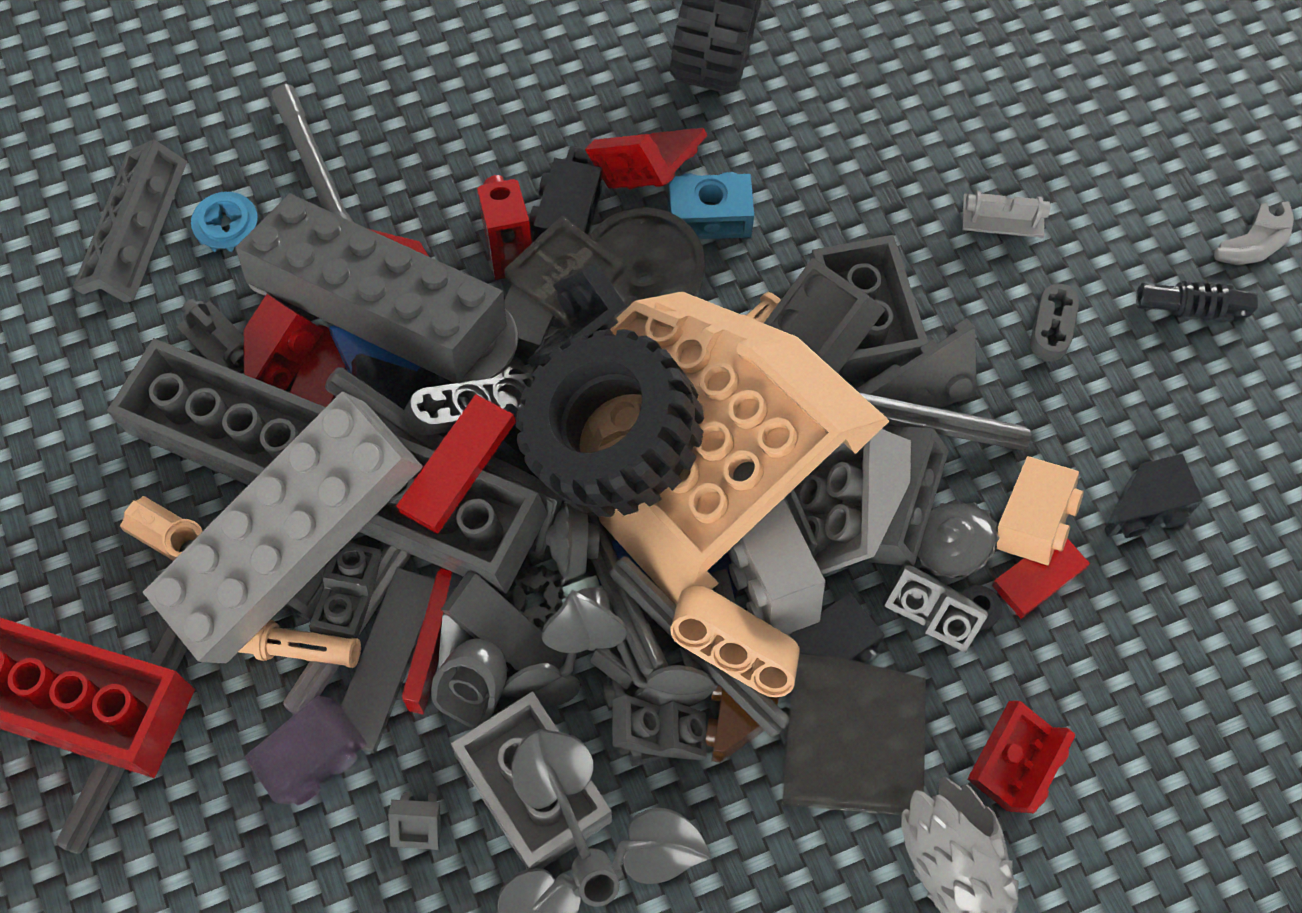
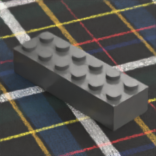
[236,193,507,383]

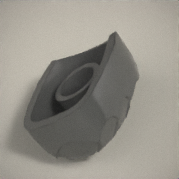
[431,638,507,728]

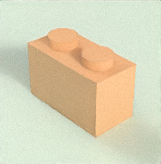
[996,456,1084,565]

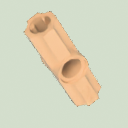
[120,496,203,561]

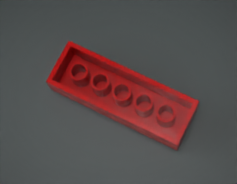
[0,618,195,778]

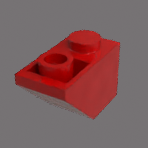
[244,294,324,391]

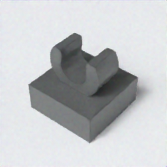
[388,792,441,850]

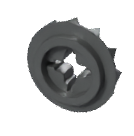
[500,565,567,631]

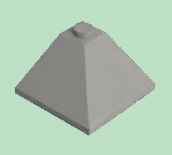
[794,429,911,575]

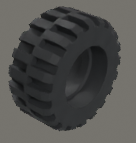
[670,0,762,94]
[516,329,704,517]

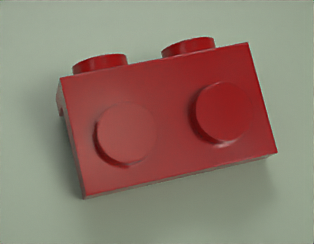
[967,701,1075,814]

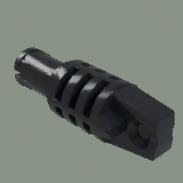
[1136,281,1258,322]

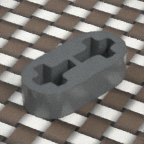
[1030,283,1079,362]

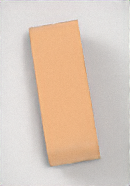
[671,586,800,697]

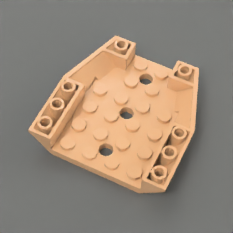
[580,291,889,606]

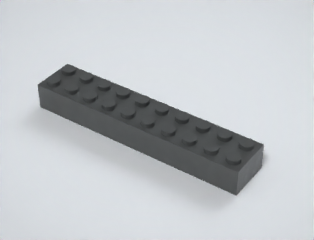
[107,338,548,594]

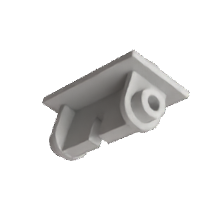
[962,191,1050,238]

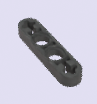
[404,372,534,435]

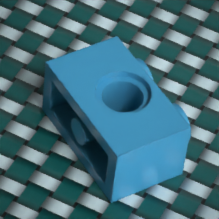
[667,172,754,240]

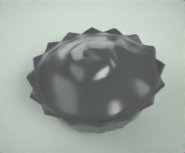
[917,499,999,579]
[546,501,599,585]

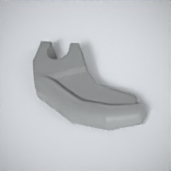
[1214,202,1294,266]

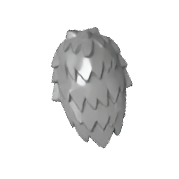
[901,777,1019,913]

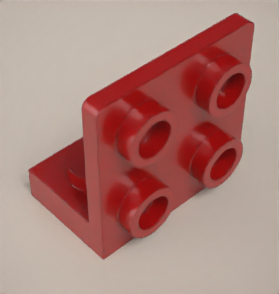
[585,128,708,189]

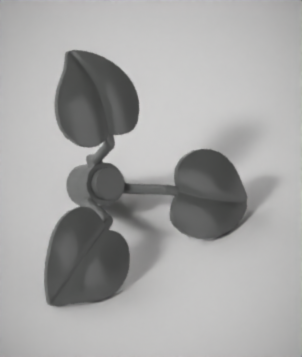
[501,588,719,707]
[497,729,710,913]

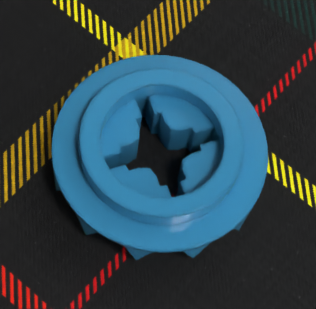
[191,192,259,252]

